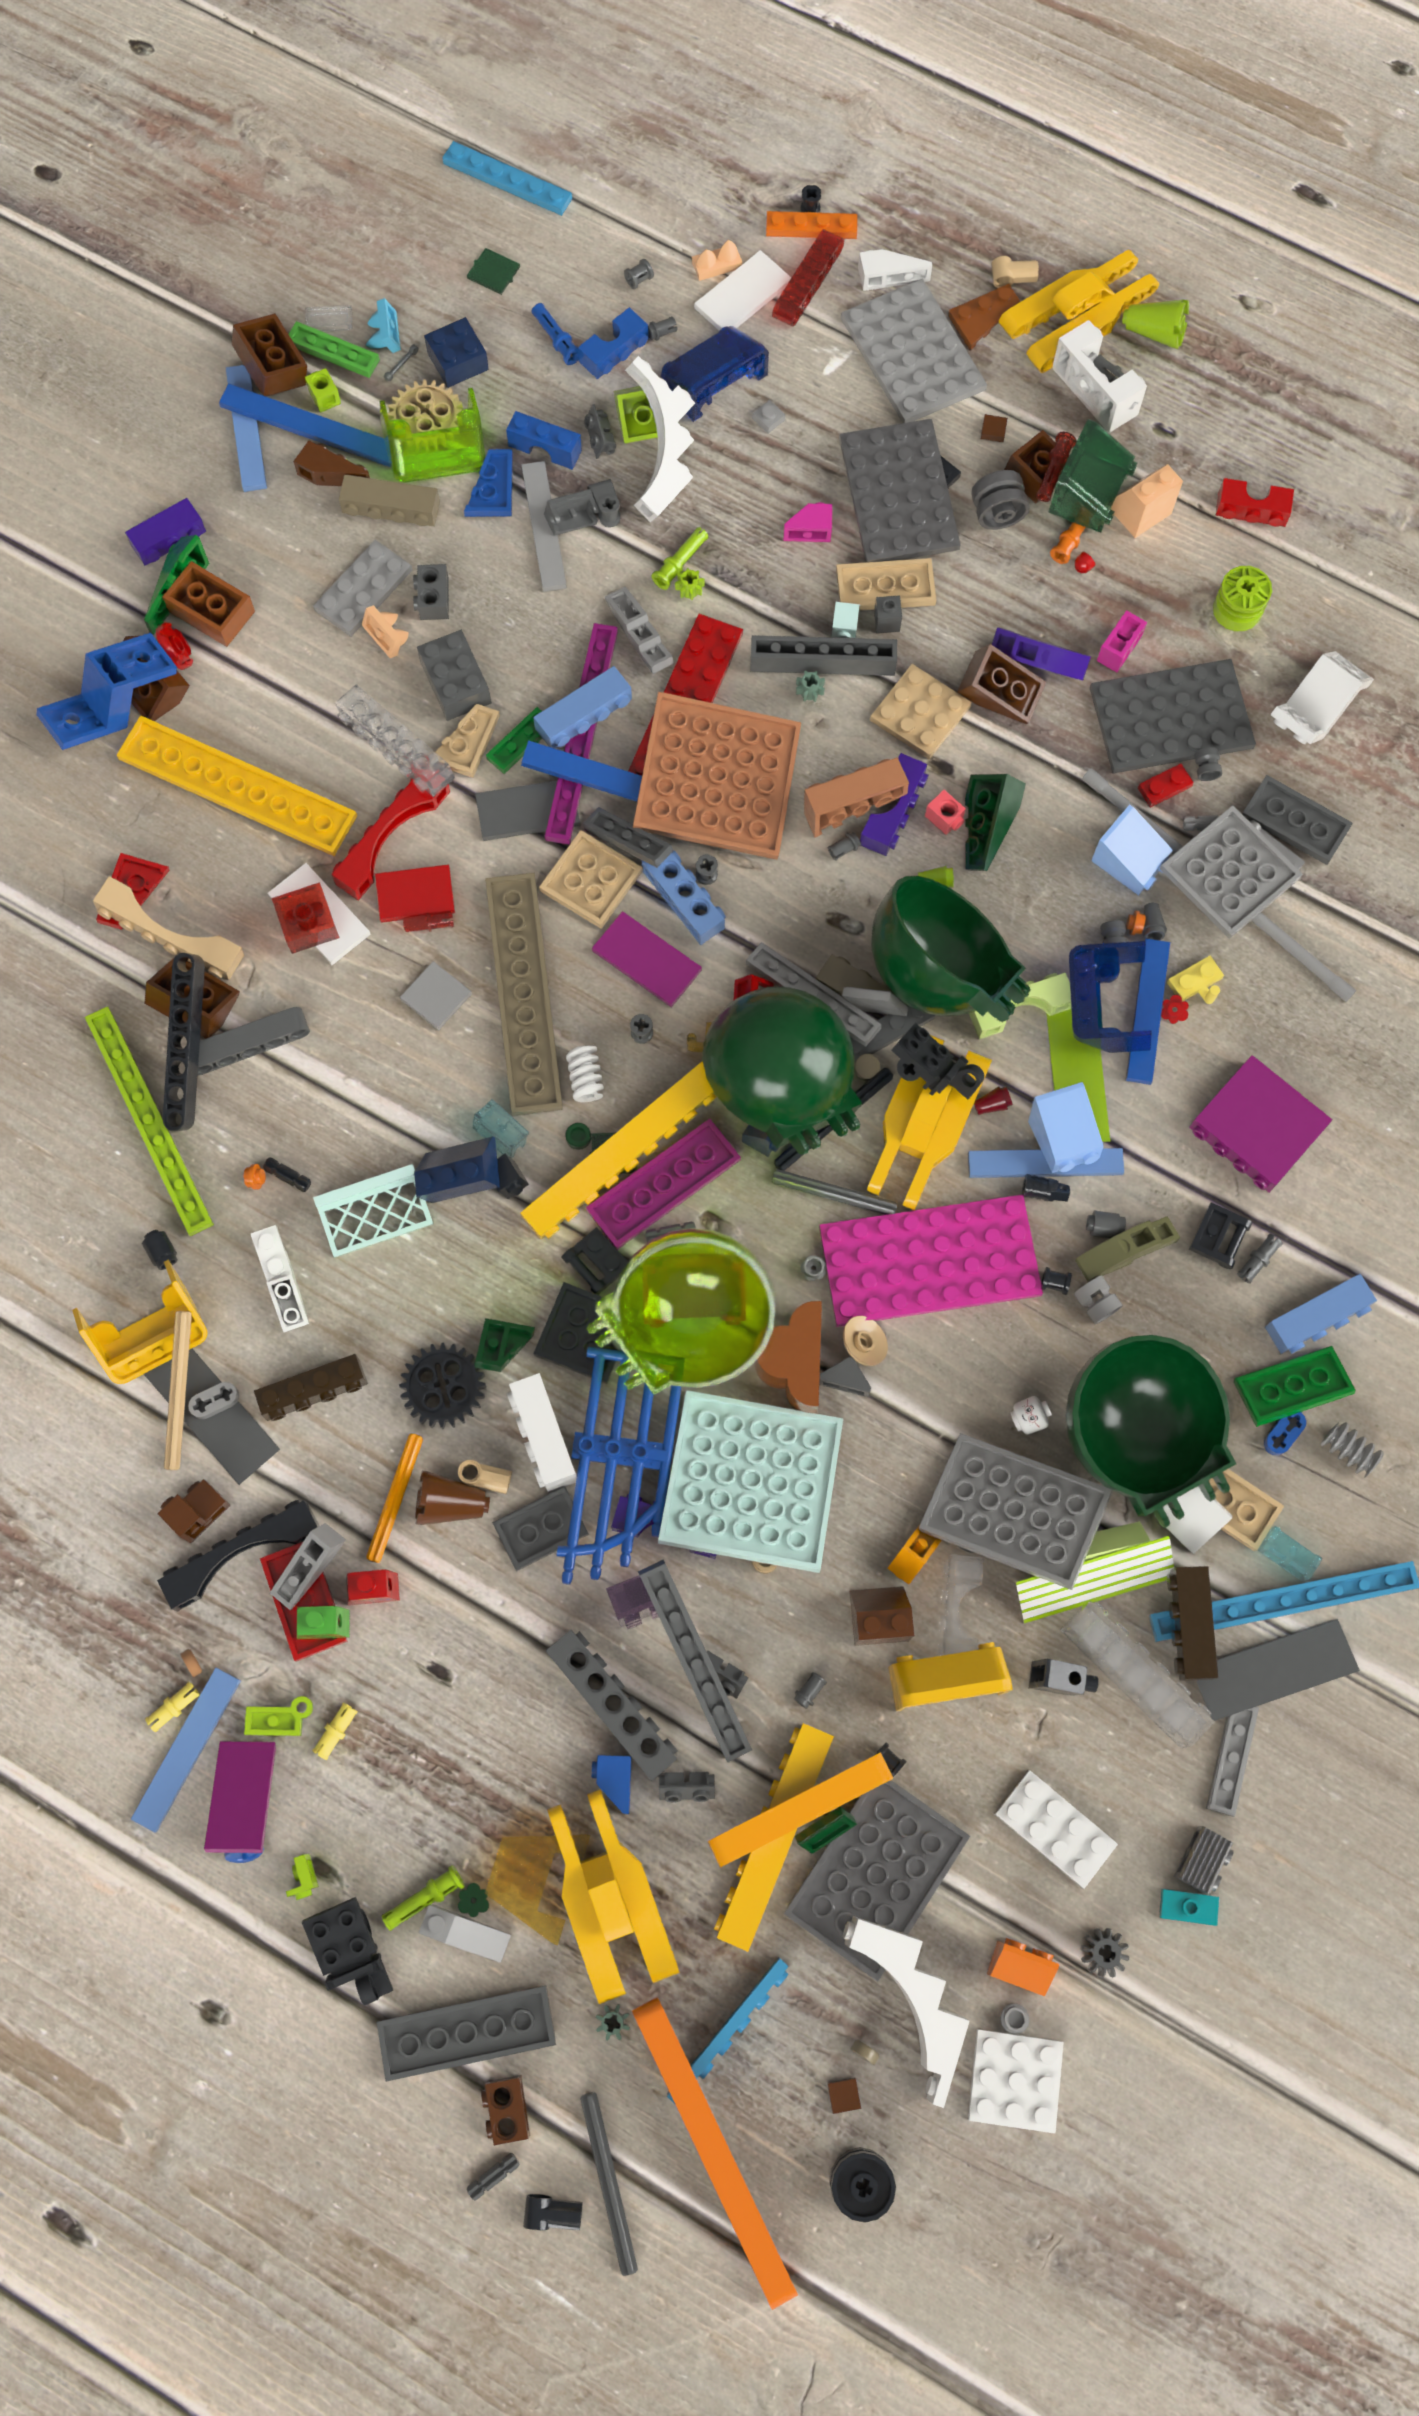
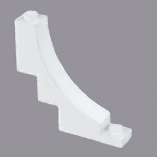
[843,1916,969,2108]

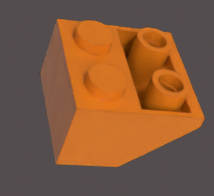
[987,1938,1060,1996]

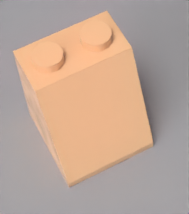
[1105,464,1183,538]

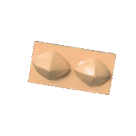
[692,240,742,281]
[362,605,409,658]

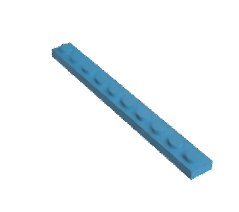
[1149,1561,1419,1642]

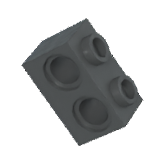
[413,564,449,620]

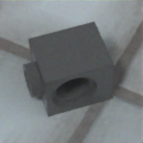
[874,595,902,634]

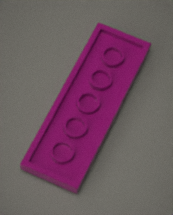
[586,1118,741,1250]

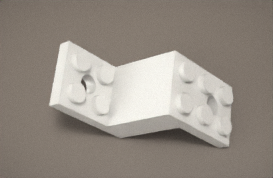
[1271,651,1374,744]

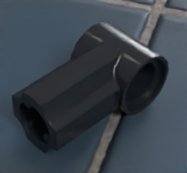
[523,2194,583,2230]

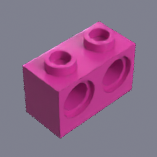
[1097,610,1147,673]

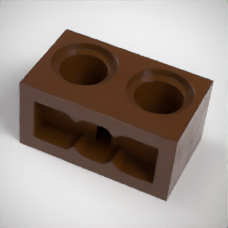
[481,2075,530,2146]

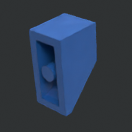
[591,1755,632,1814]

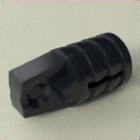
[1022,1174,1070,1202]

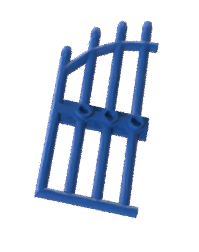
[557,1347,685,1585]

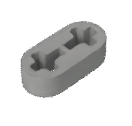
[188,1382,239,1419]

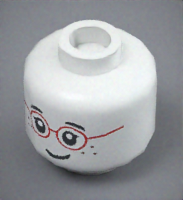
[1010,1396,1052,1435]

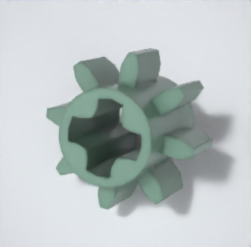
[796,671,825,702]
[596,2004,630,2041]

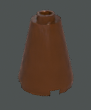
[415,1470,490,1525]

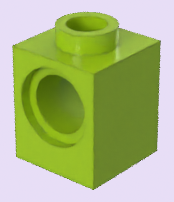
[305,368,341,413]

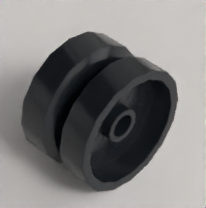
[829,2147,896,2223]

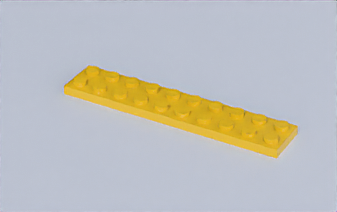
[117,715,357,856]

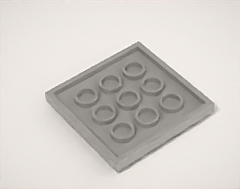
[1160,805,1303,939]

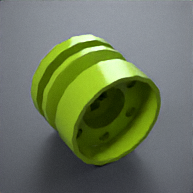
[1213,566,1272,631]

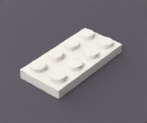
[995,1770,1118,1889]

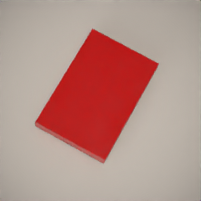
[375,864,455,923]

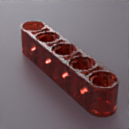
[772,229,845,327]

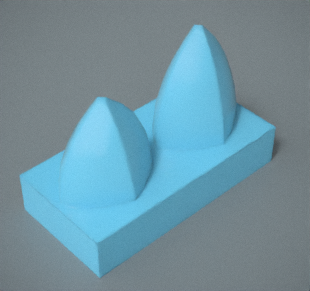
[365,298,401,353]

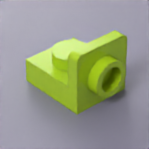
[286,1854,319,1900]

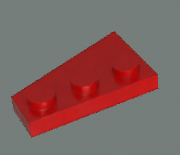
[96,853,170,930]

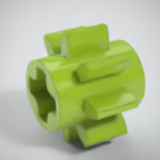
[675,568,705,600]

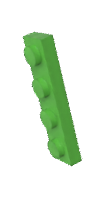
[289,321,380,378]

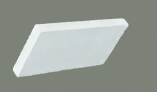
[694,250,792,337]
[268,863,371,965]

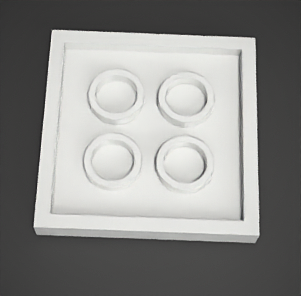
[968,2029,1064,2133]

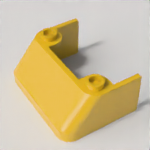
[72,1260,207,1384]
[888,1642,1013,1711]

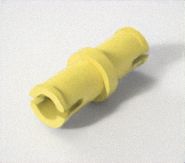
[145,1682,200,1732]
[312,1702,358,1760]

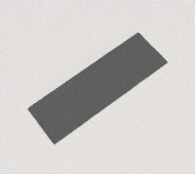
[144,1348,280,1485]
[1196,1619,1360,1721]

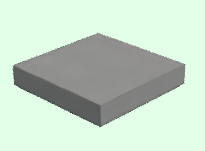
[400,961,472,1031]
[842,987,908,1016]

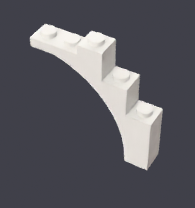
[625,356,695,523]

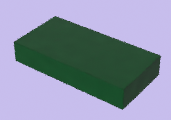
[795,1807,857,1854]

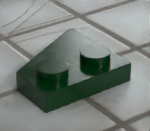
[475,1318,535,1372]

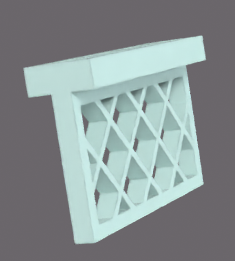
[313,1164,433,1258]

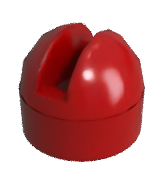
[1075,552,1096,573]

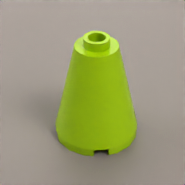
[1122,299,1189,349]

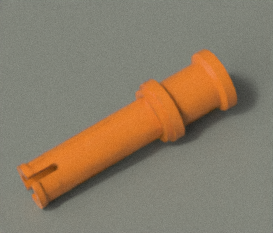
[1050,498,1099,564]

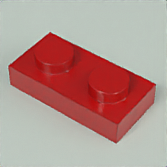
[1138,763,1194,808]

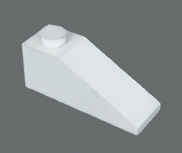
[858,249,932,291]

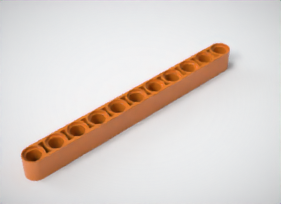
[632,1997,798,2310]

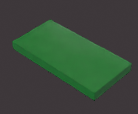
[1234,1346,1356,1427]

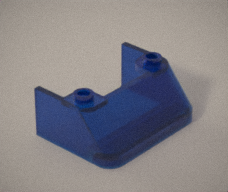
[1069,941,1152,1053]

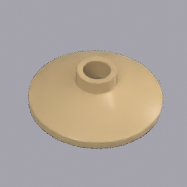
[843,1316,888,1366]

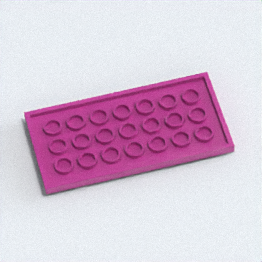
[819,1195,1043,1327]

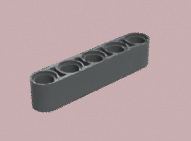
[198,1007,310,1075]

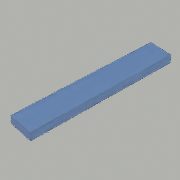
[226,365,267,492]
[968,1148,1124,1178]
[131,1668,241,1833]

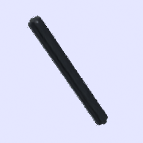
[774,1067,894,1171]

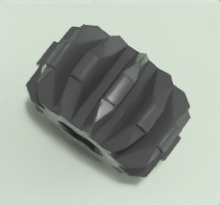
[1080,1928,1130,1978]

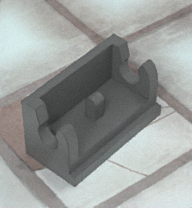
[544,489,599,536]

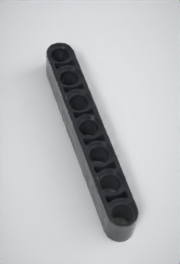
[162,953,205,1131]

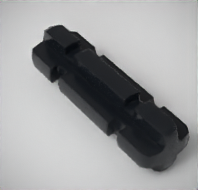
[263,1157,311,1192]

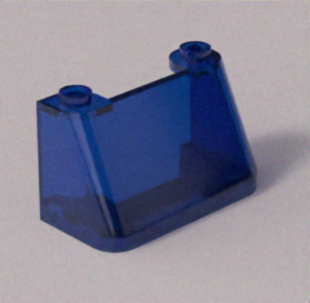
[661,326,769,422]

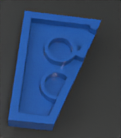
[464,449,513,517]

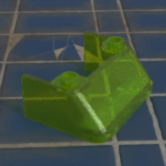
[380,387,485,483]

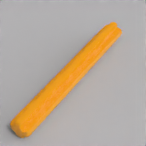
[366,1433,423,1563]

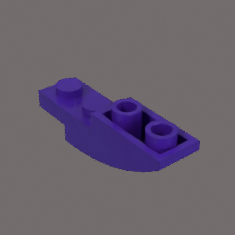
[992,627,1091,680]

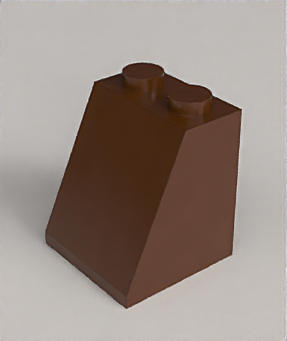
[849,1586,915,1646]

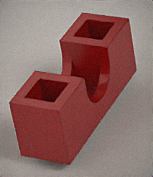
[1215,478,1294,527]

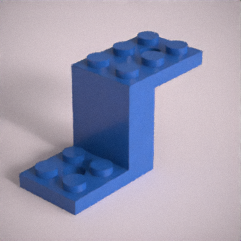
[36,633,177,750]

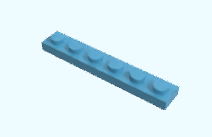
[442,141,572,216]
[667,1957,788,2104]

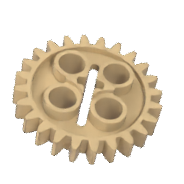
[387,380,464,452]

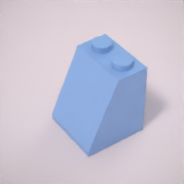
[1091,804,1173,896]
[1028,1082,1103,1173]

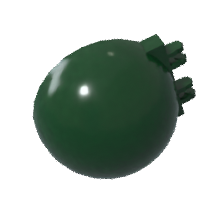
[871,876,1031,1023]
[702,987,862,1155]
[1065,1335,1237,1528]

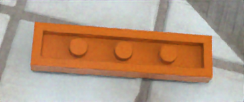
[766,211,857,239]

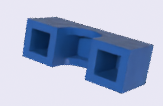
[578,307,649,379]
[506,411,582,470]

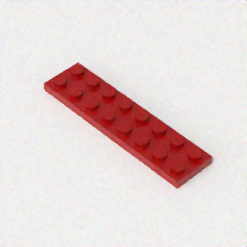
[628,613,743,776]

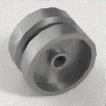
[971,470,1030,530]

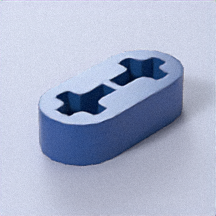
[1264,1412,1306,1456]

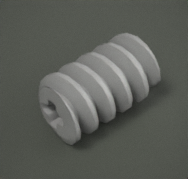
[1321,1422,1384,1478]

